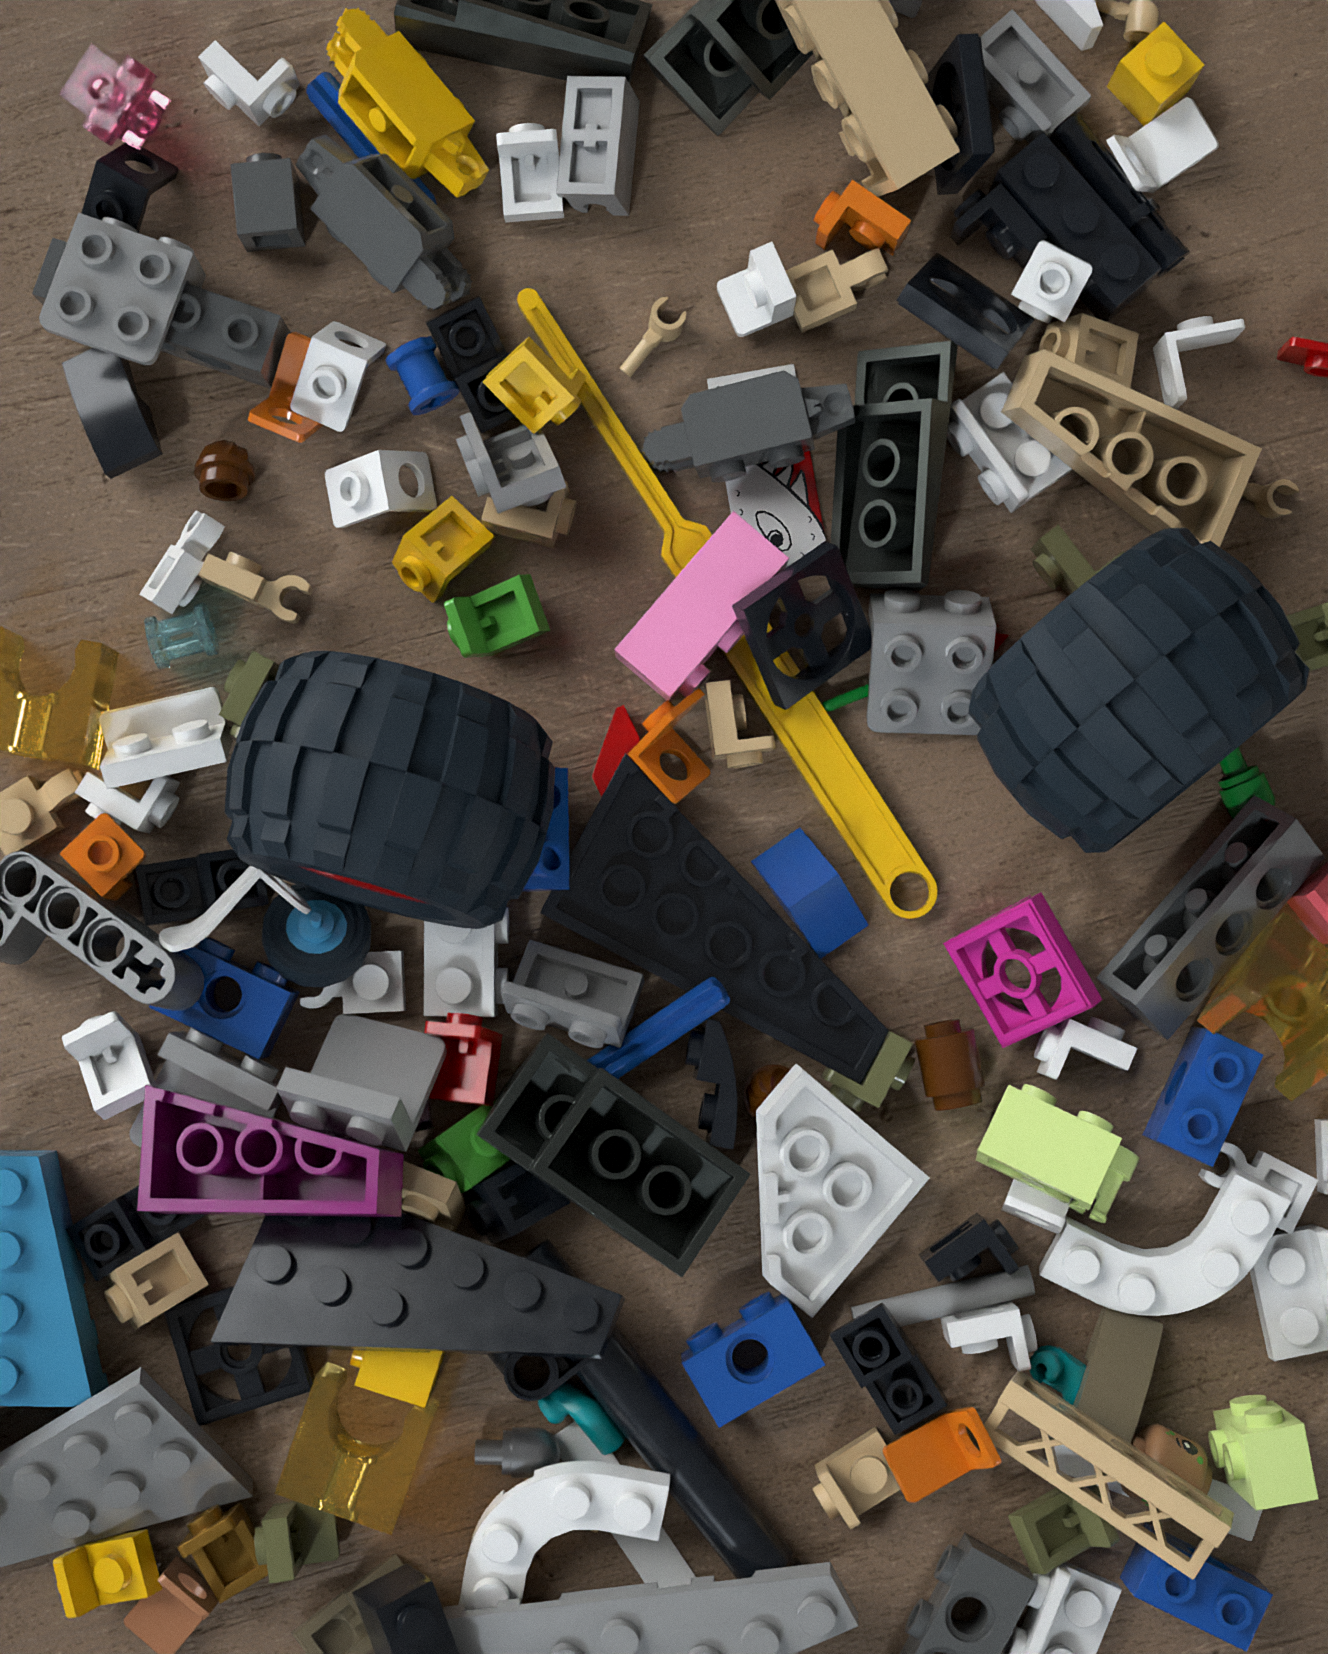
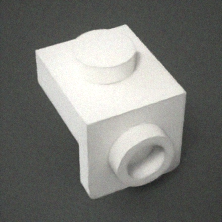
[198,40,300,126]
[496,123,564,223]
[1011,240,1092,323]
[74,772,180,834]
[62,1011,157,1120]
[1034,1017,1137,1079]

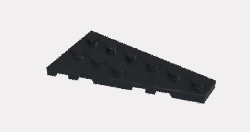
[540,753,889,1085]
[210,1212,625,1358]

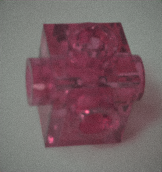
[59,43,172,150]

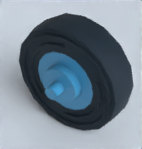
[262,884,371,987]

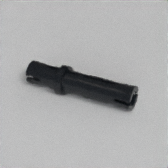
[1050,114,1190,277]

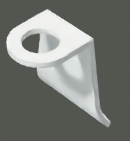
[159,866,312,952]

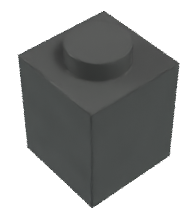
[230,153,306,252]

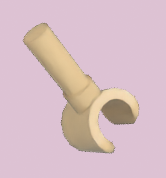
[1095,0,1159,45]
[619,297,686,377]
[1242,479,1299,519]

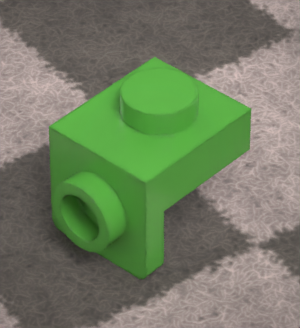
[444,574,550,658]
[418,1101,511,1194]

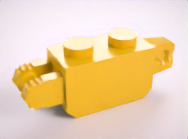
[326,8,489,197]

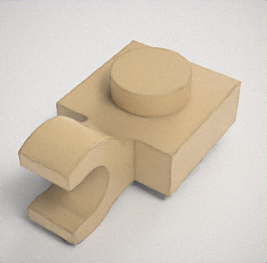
[785,248,888,333]
[198,552,314,624]
[0,768,84,856]

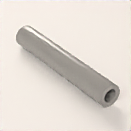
[851,1265,1035,1327]

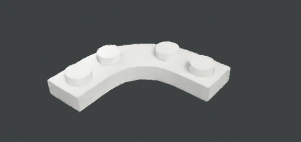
[1039,1167,1291,1316]
[459,1461,670,1611]

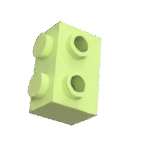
[1208,1395,1319,1511]

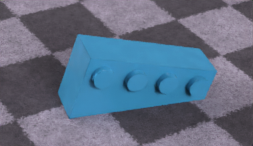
[0,1150,109,1407]

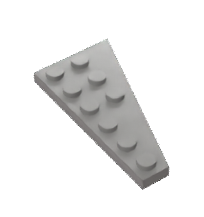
[0,1367,253,1567]
[443,1562,859,1654]

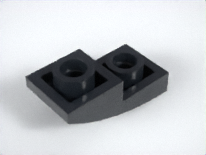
[425,296,516,433]
[62,348,163,479]
[133,849,269,926]
[685,1019,737,1149]
[66,1185,207,1282]
[830,1302,948,1435]

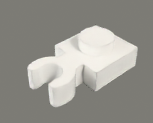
[139,510,225,614]
[300,951,406,1014]
[1198,1141,1318,1235]

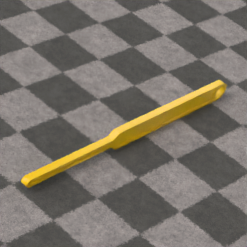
[519,287,937,919]

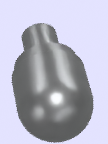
[475,1427,561,1478]

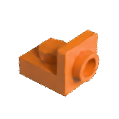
[813,180,911,256]
[59,813,146,901]

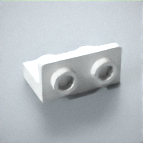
[947,372,1072,513]
[99,687,232,789]
[424,907,509,1017]
[1250,1224,1328,1361]
[1002,1562,1122,1654]

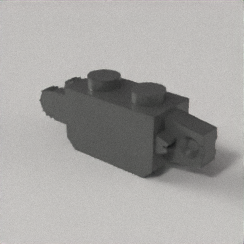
[296,135,473,311]
[641,370,855,483]

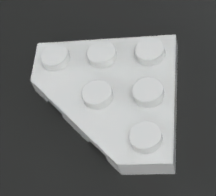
[756,1064,930,1318]

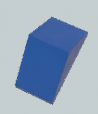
[751,827,869,959]

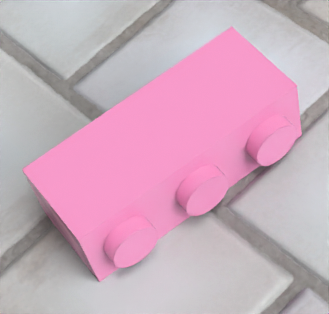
[614,511,789,702]

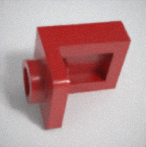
[424,1013,503,1106]

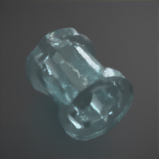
[144,602,219,670]

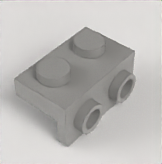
[981,9,1091,144]
[456,412,567,514]
[501,940,645,1048]

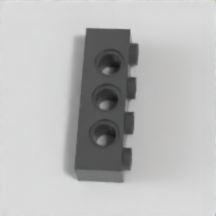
[32,237,291,389]
[1096,795,1325,1040]
[891,1532,1038,1654]

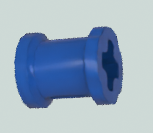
[385,336,460,415]

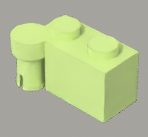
[976,1084,1140,1223]

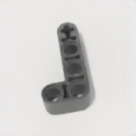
[0,851,204,1011]

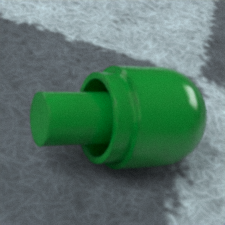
[1218,747,1275,819]

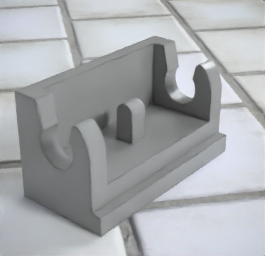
[556,76,640,216]

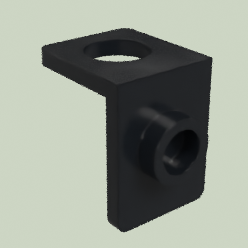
[81,141,179,233]

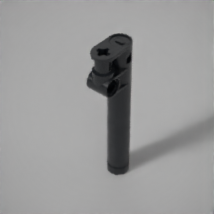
[487,1239,803,1579]

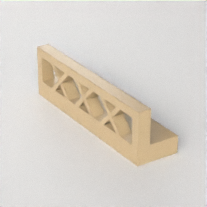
[984,1371,1234,1580]

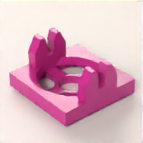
[943,892,1103,1048]

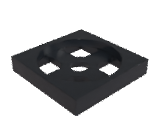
[924,33,995,195]
[896,252,1035,369]
[732,541,872,710]
[164,1285,318,1426]

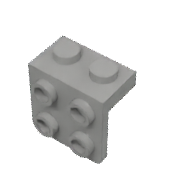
[39,213,206,365]
[866,588,996,735]
[276,1014,447,1152]
[129,1027,282,1147]

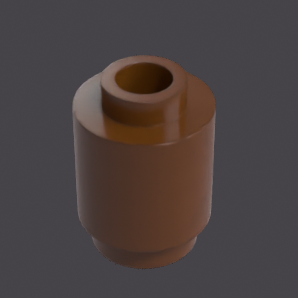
[914,1019,985,1111]

